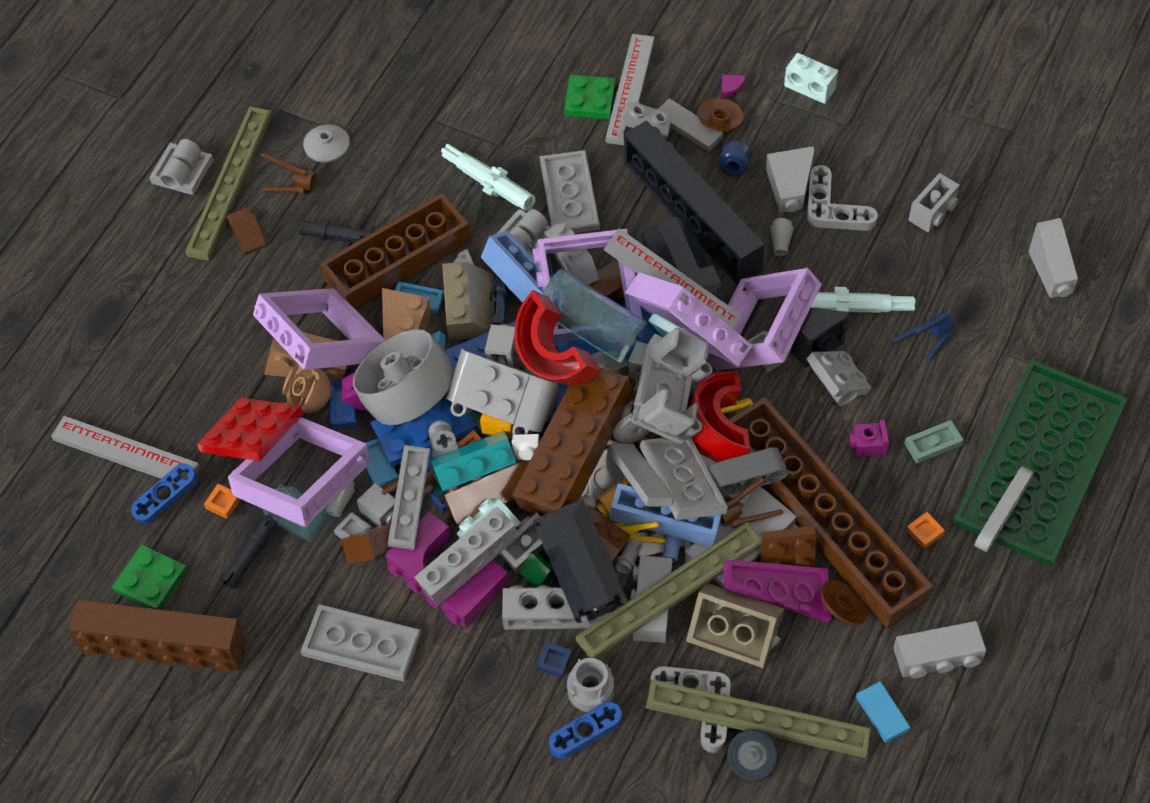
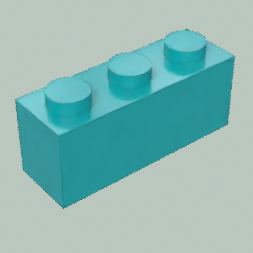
[430,431,517,491]

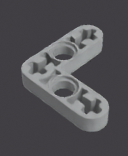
[807,165,878,231]
[651,667,731,753]

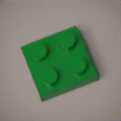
[564,75,615,119]
[112,545,187,610]

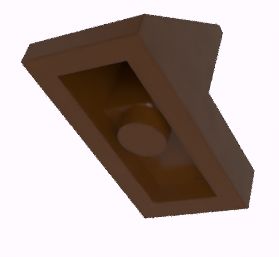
[226,207,267,256]
[340,522,392,564]

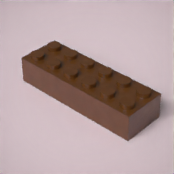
[320,193,471,309]
[512,368,634,516]
[68,600,246,673]

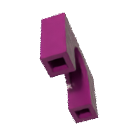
[385,511,509,629]

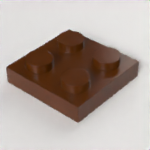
[760,526,816,568]

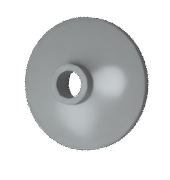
[303,125,350,163]

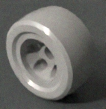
[353,329,454,425]

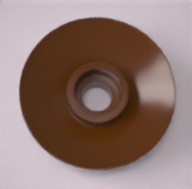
[697,98,744,132]
[821,580,868,625]

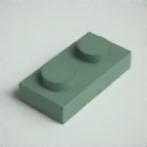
[904,420,964,464]

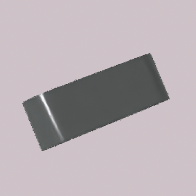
[708,447,788,497]

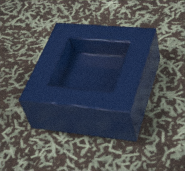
[537,642,572,678]

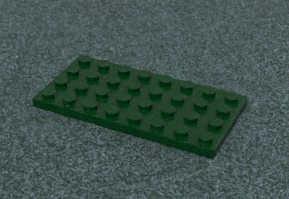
[952,359,1128,567]

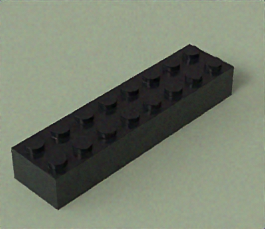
[624,120,765,285]

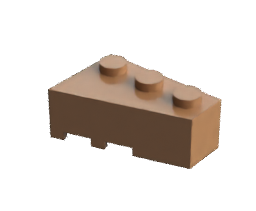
[382,288,432,340]
[264,332,347,381]

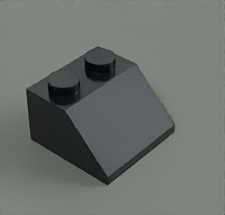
[790,307,849,367]

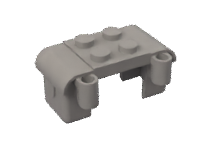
[632,328,712,444]
[446,348,560,435]

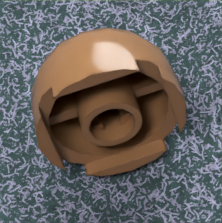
[283,367,331,414]

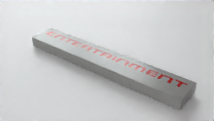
[606,34,654,145]
[603,228,742,329]
[51,416,200,484]

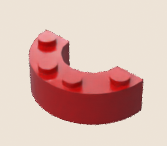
[514,290,603,385]
[686,372,750,463]

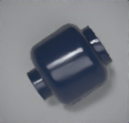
[719,141,751,176]

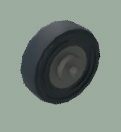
[728,730,778,781]

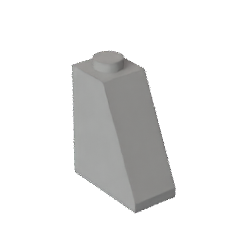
[766,146,814,213]
[1029,218,1078,298]

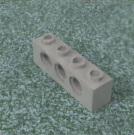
[415,507,520,606]
[502,585,610,630]

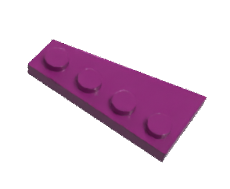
[723,559,832,623]

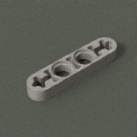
[974,466,1034,552]

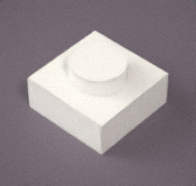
[512,434,540,460]

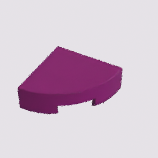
[722,75,745,98]

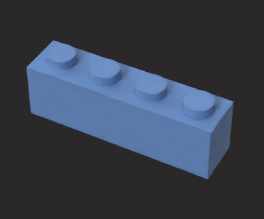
[481,230,568,311]
[609,483,721,547]

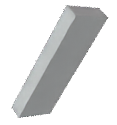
[658,99,723,152]

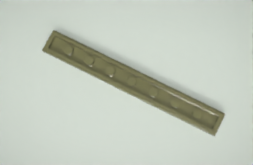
[185,106,272,261]
[576,522,760,659]
[646,679,871,758]

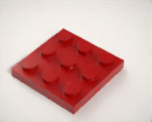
[197,398,304,461]

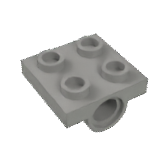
[149,139,213,195]
[498,209,552,257]
[807,351,872,406]

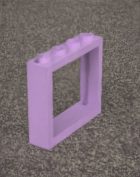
[533,229,643,342]
[707,268,822,370]
[625,272,753,366]
[253,288,386,370]
[228,417,370,527]

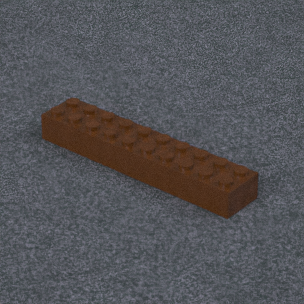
[729,397,933,629]

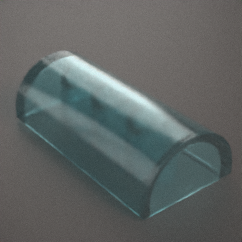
[542,269,648,363]

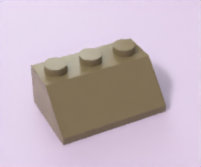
[442,262,493,341]
[686,583,784,668]

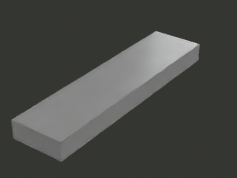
[608,444,673,506]
[388,445,430,550]

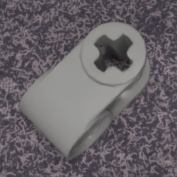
[428,420,458,458]

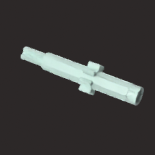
[441,144,535,211]
[811,287,915,313]

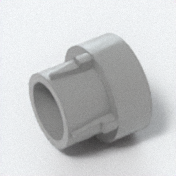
[567,658,614,712]

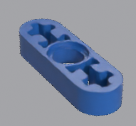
[131,463,198,524]
[549,702,622,759]

